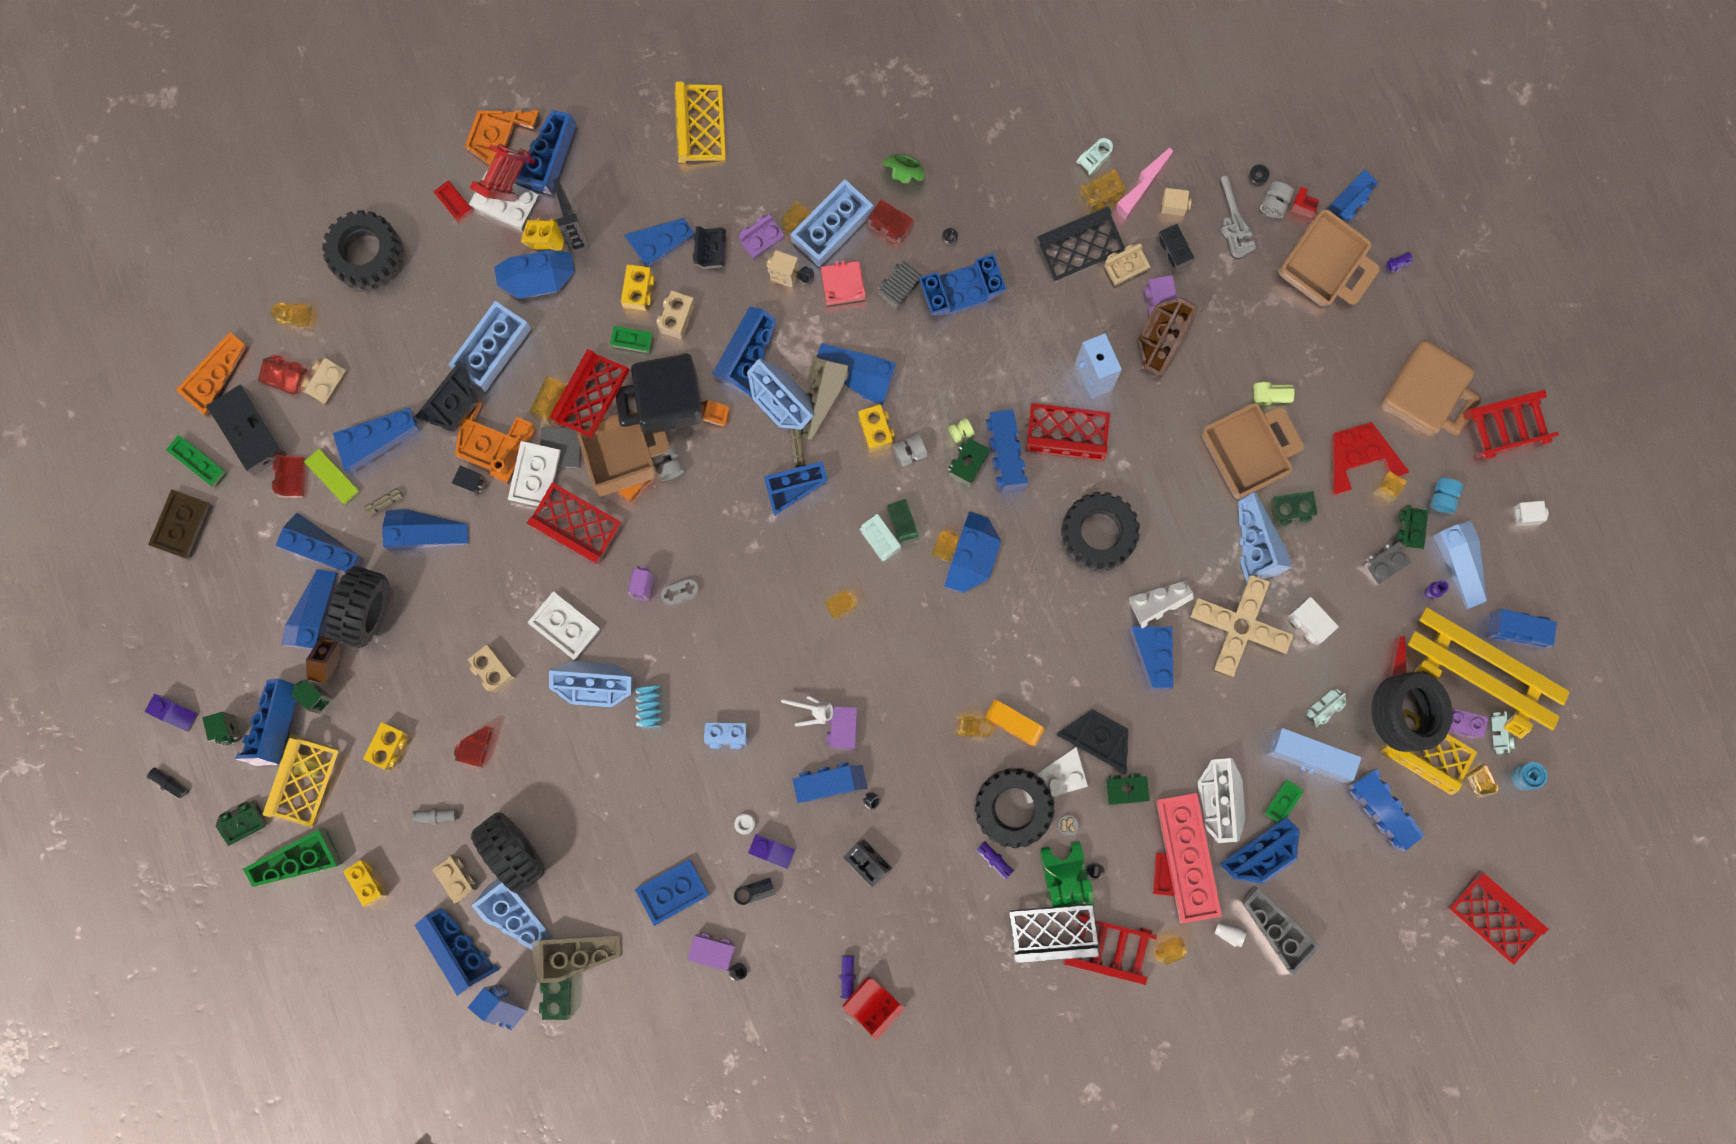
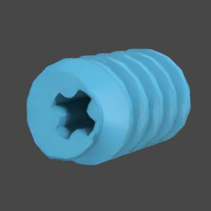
[635,685,662,728]

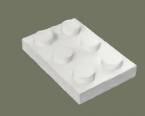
[469,171,540,231]
[508,441,561,509]
[527,591,601,661]

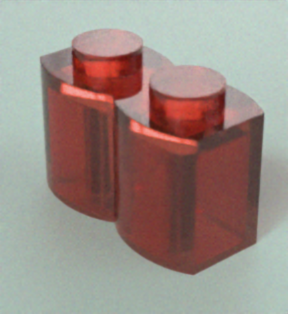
[868,200,914,243]

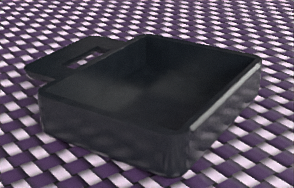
[615,353,704,435]

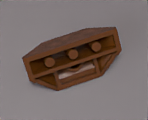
[1138,297,1199,377]

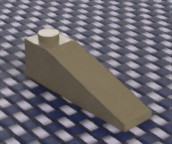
[801,356,848,440]
[532,936,620,983]

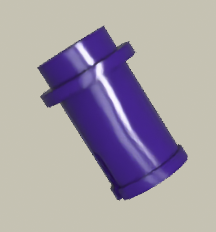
[1386,252,1413,273]

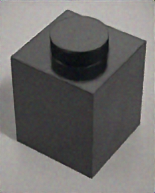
[452,465,486,496]

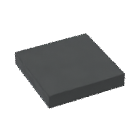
[540,427,581,469]

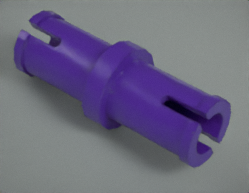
[1424,580,1449,599]
[976,841,1015,880]
[839,955,856,999]

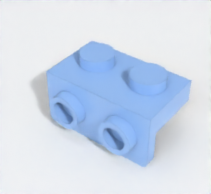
[704,723,747,749]

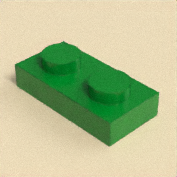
[610,326,653,353]
[1263,780,1304,824]

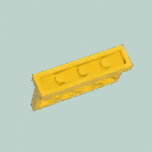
[674,82,726,163]
[1380,709,1477,795]
[263,733,339,827]

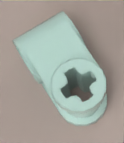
[1076,138,1113,176]

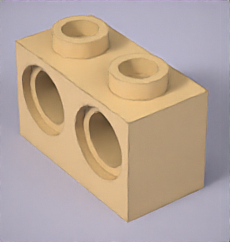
[767,250,799,288]
[656,291,695,339]
[467,644,515,693]

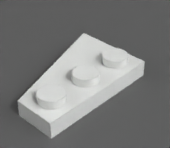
[1129,581,1194,628]
[1025,747,1088,803]

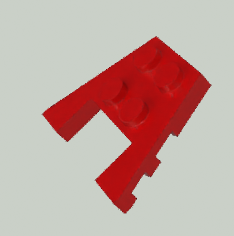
[1332,422,1409,496]

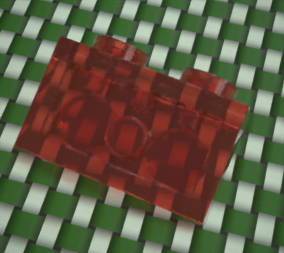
[258,355,307,395]
[272,455,306,498]

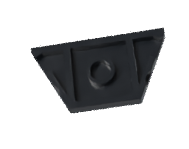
[415,361,478,431]
[1056,709,1129,774]

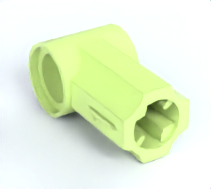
[1253,382,1294,406]

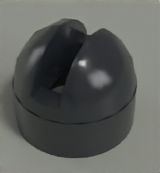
[942,228,958,245]
[797,266,814,284]
[863,792,881,810]
[1086,863,1105,880]
[729,963,747,981]

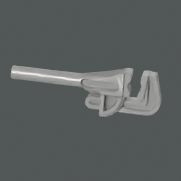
[1220,175,1256,258]

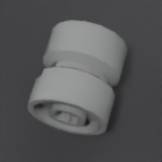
[1260,181,1295,219]
[892,433,928,467]
[652,445,684,481]

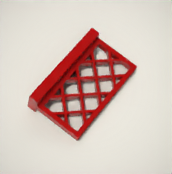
[549,349,630,438]
[1025,403,1110,461]
[526,482,622,564]
[1449,870,1549,965]

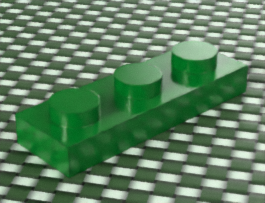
[166,435,226,487]

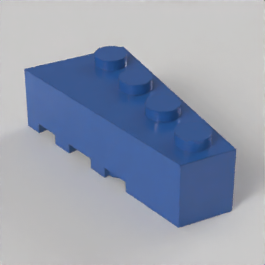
[515,110,577,195]
[333,408,420,475]
[986,409,1028,494]
[235,679,296,766]

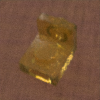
[931,530,959,563]

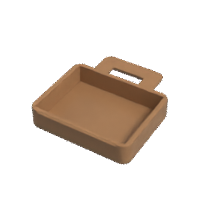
[1278,210,1380,307]
[1381,340,1481,436]
[1201,404,1304,500]
[577,410,670,496]

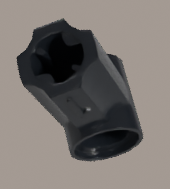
[734,877,776,905]

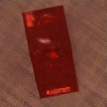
[454,726,494,768]

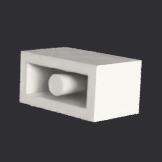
[1289,597,1339,645]

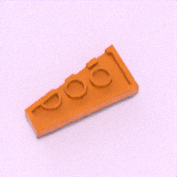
[176,332,247,417]

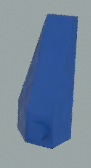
[817,343,896,405]
[382,509,469,551]
[281,569,337,650]

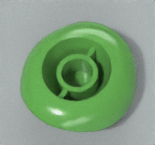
[882,154,925,183]

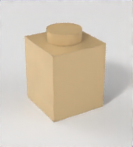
[1161,188,1192,216]

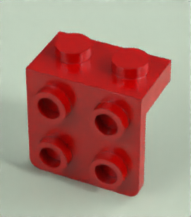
[842,977,905,1040]

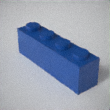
[712,307,776,398]
[275,513,364,573]
[1348,768,1425,851]
[415,908,500,996]

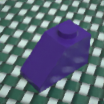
[144,694,198,732]
[748,834,795,869]

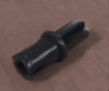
[147,767,187,799]

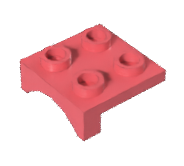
[821,260,865,305]

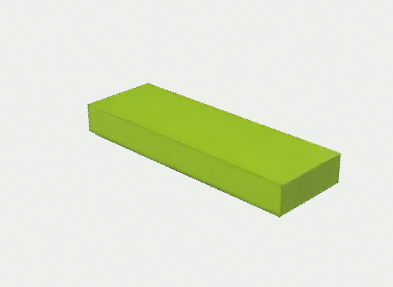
[304,449,360,505]

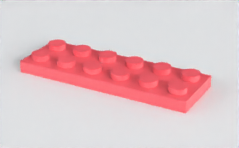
[1156,793,1222,924]

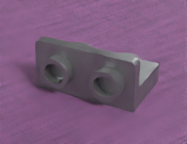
[1363,541,1411,586]

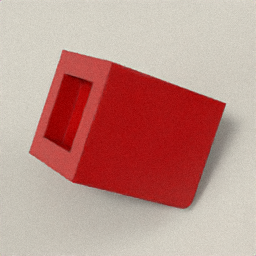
[1290,187,1319,219]

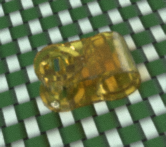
[271,303,312,328]
[954,715,994,739]

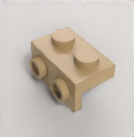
[1104,243,1150,286]
[301,357,346,404]

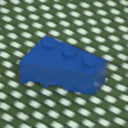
[1487,609,1557,648]
[1129,626,1173,690]
[793,762,868,803]

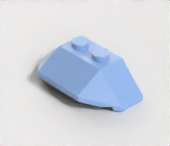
[747,358,814,430]
[549,661,632,707]

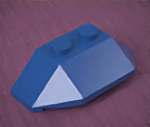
[494,250,575,299]
[944,511,1001,593]
[1220,817,1300,884]

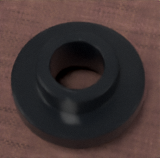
[1250,164,1270,184]

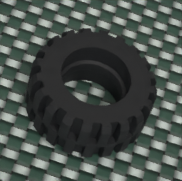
[322,210,403,290]
[1061,491,1140,572]
[326,566,389,648]
[975,768,1055,848]
[471,812,545,894]

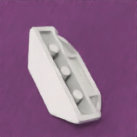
[1198,758,1246,843]

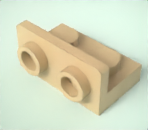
[432,855,477,904]

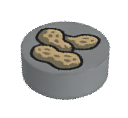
[1057,815,1079,836]

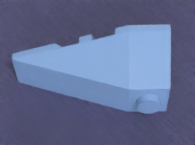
[1238,492,1292,581]

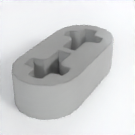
[661,579,699,605]

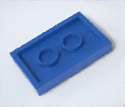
[635,859,710,926]

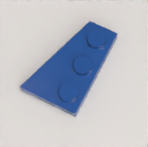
[624,218,695,267]

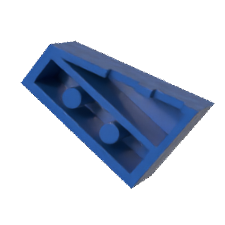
[764,461,828,516]
[467,984,527,1031]

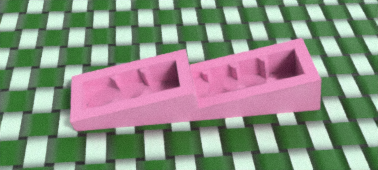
[1115,148,1173,221]

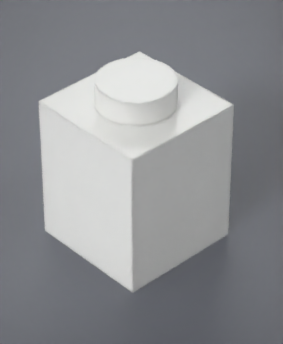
[1514,501,1549,526]

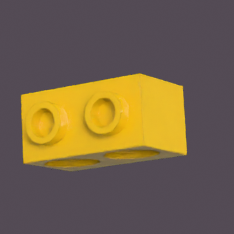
[521,218,565,251]
[621,264,655,311]
[858,404,895,453]
[363,722,408,771]
[343,860,387,907]

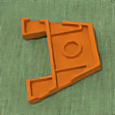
[465,110,540,166]
[455,401,534,472]

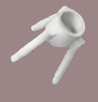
[781,695,833,726]

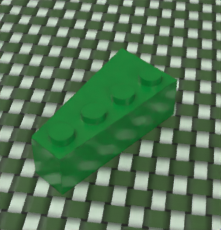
[243,828,342,887]

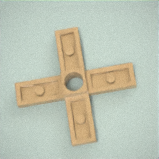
[1190,575,1294,677]

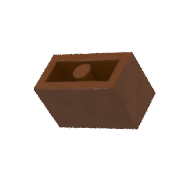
[306,637,341,683]

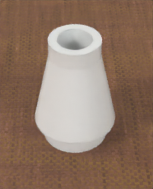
[1215,922,1247,947]

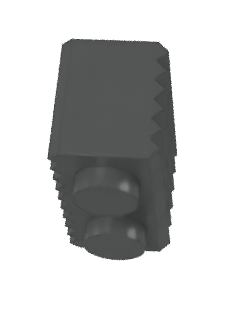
[878,261,922,310]

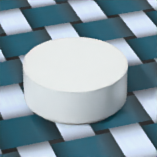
[734,814,755,835]

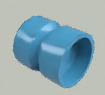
[1430,478,1464,514]
[1512,762,1548,790]

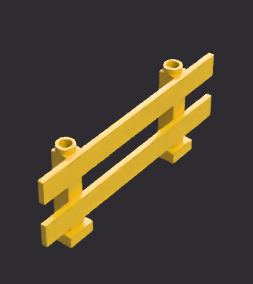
[1408,607,1570,739]

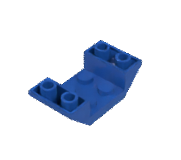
[919,253,1007,315]

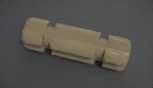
[790,429,806,467]
[364,488,402,516]

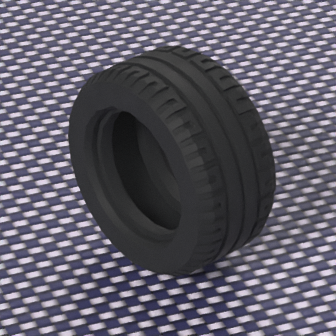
[1371,671,1453,752]

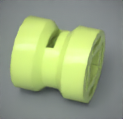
[948,417,975,444]

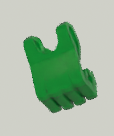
[1041,841,1094,907]

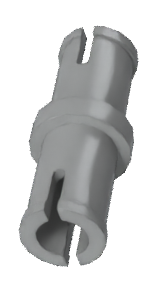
[412,808,456,825]

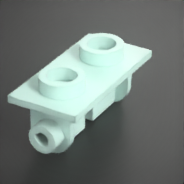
[1306,688,1347,728]
[1491,711,1515,754]

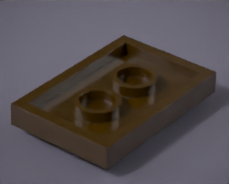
[148,489,211,560]

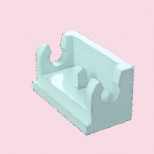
[859,514,901,562]

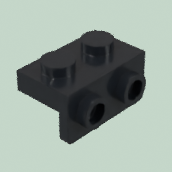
[693,226,726,270]

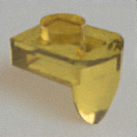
[1466,764,1498,796]

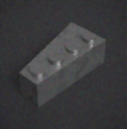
[1242,886,1321,977]

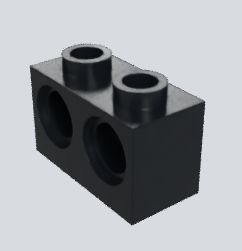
[1156,224,1195,273]
[843,839,893,887]

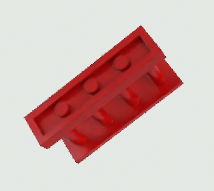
[469,143,535,202]
[1463,390,1559,460]
[1063,912,1157,985]

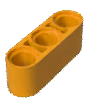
[984,699,1045,747]

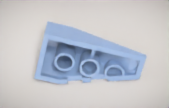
[1433,520,1487,609]
[471,878,554,951]

